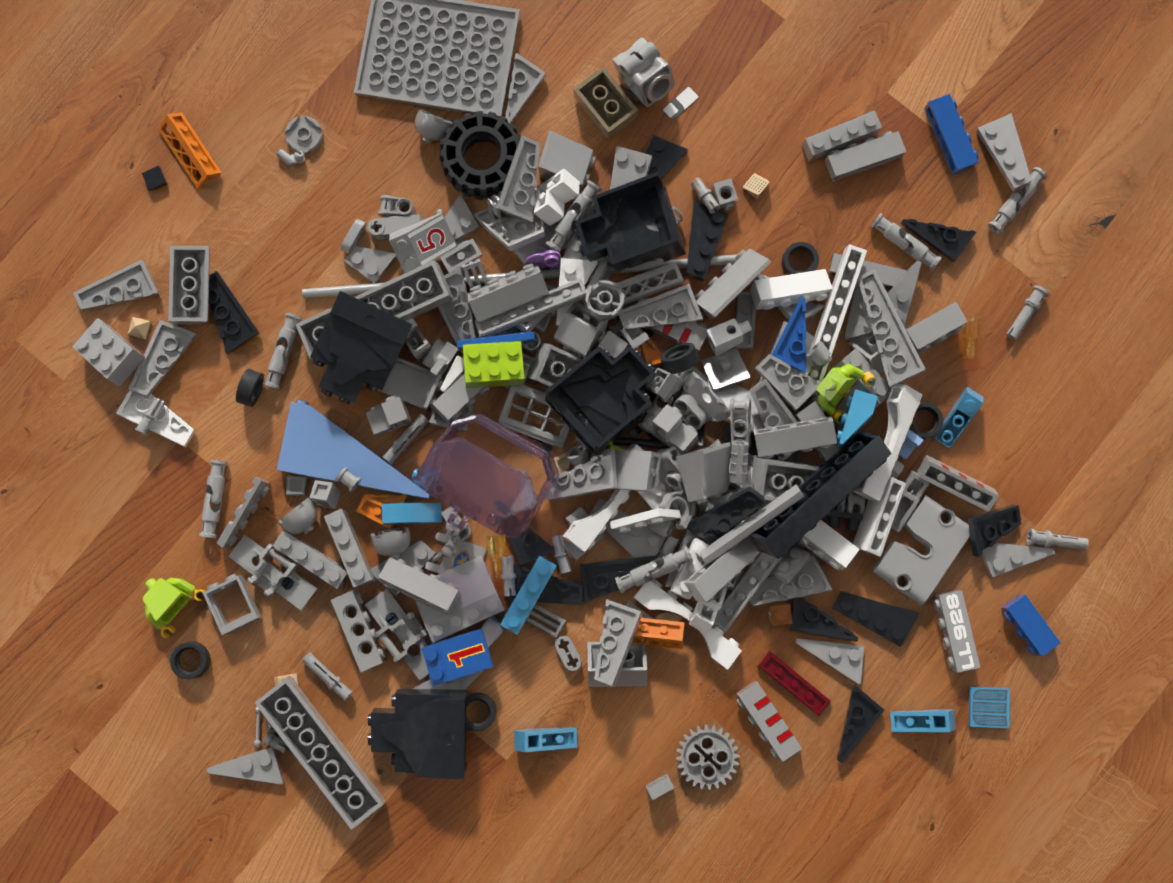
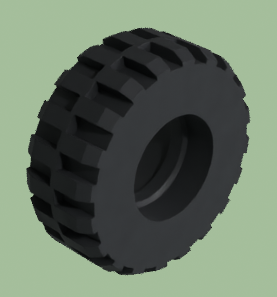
[439,111,521,200]

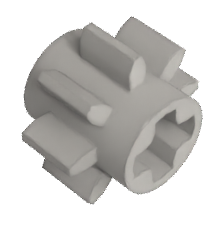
[445,517,469,543]

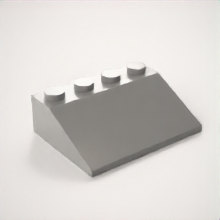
[695,249,771,319]
[415,555,505,642]

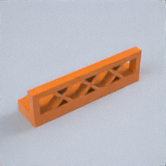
[158,112,222,189]
[631,618,685,649]

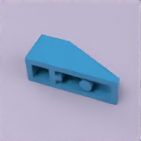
[890,709,956,732]
[514,728,578,752]

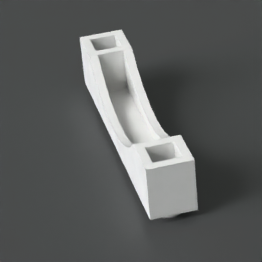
[853,384,923,501]
[563,444,644,552]
[633,579,742,669]

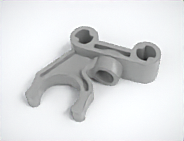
[657,447,694,529]

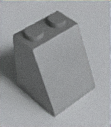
[538,131,596,190]
[676,442,731,504]

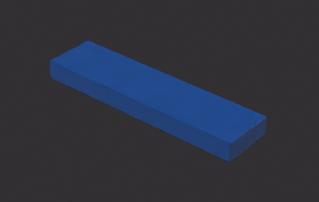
[457,332,536,351]

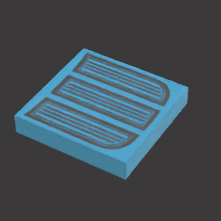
[968,687,1010,728]

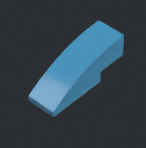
[382,503,442,525]

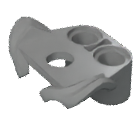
[673,371,730,430]

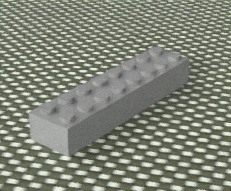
[295,260,454,360]
[255,676,385,830]

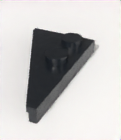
[789,598,858,642]

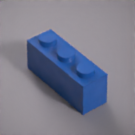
[1001,594,1061,657]

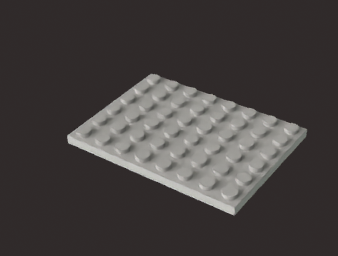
[354,0,520,118]

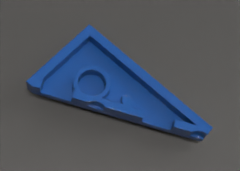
[771,296,806,373]

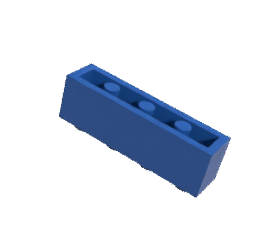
[924,94,978,176]

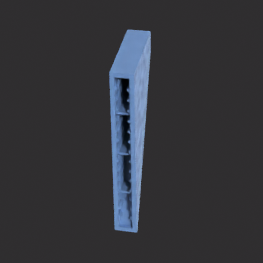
[277,400,431,499]

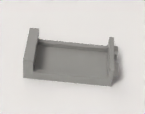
[364,357,444,412]
[590,449,662,494]

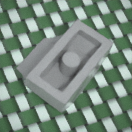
[440,238,483,273]

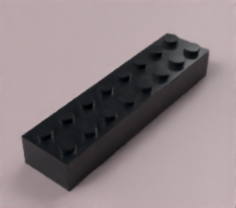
[749,431,892,559]

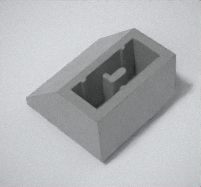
[554,301,608,357]

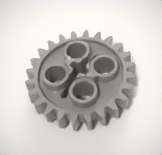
[676,724,740,790]

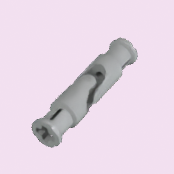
[987,167,1047,235]
[545,180,602,253]
[871,213,942,271]
[263,313,302,390]
[638,368,693,434]
[199,460,228,538]
[615,546,694,593]

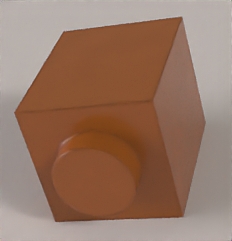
[767,604,792,626]

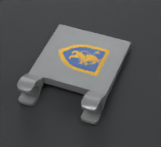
[425,532,487,574]

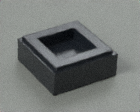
[142,166,168,191]

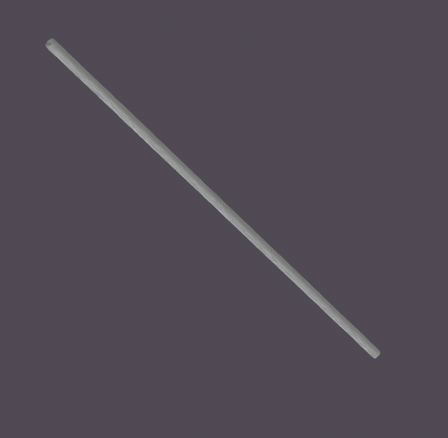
[302,254,738,299]

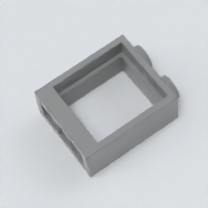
[203,574,262,635]

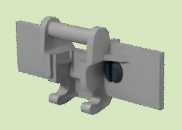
[228,535,318,611]
[365,589,429,680]

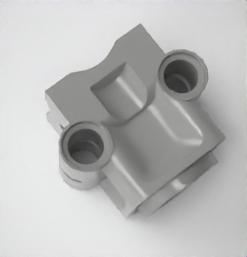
[612,37,675,107]

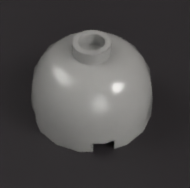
[415,109,453,144]
[585,280,624,320]
[278,498,317,535]
[371,527,411,559]

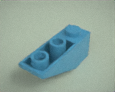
[934,387,984,449]
[836,390,878,449]

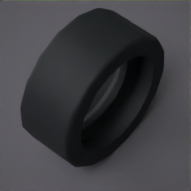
[781,242,819,275]
[660,343,699,374]
[236,369,264,407]
[909,402,944,440]
[170,641,211,679]
[466,693,496,731]

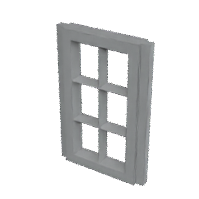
[497,385,569,448]

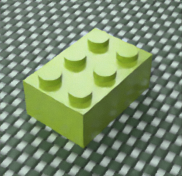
[463,341,524,388]

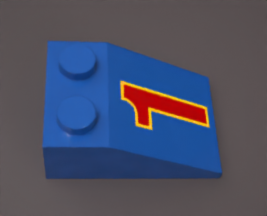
[421,629,494,686]

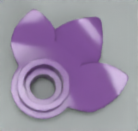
[525,249,561,270]

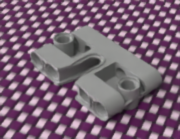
[872,495,970,606]

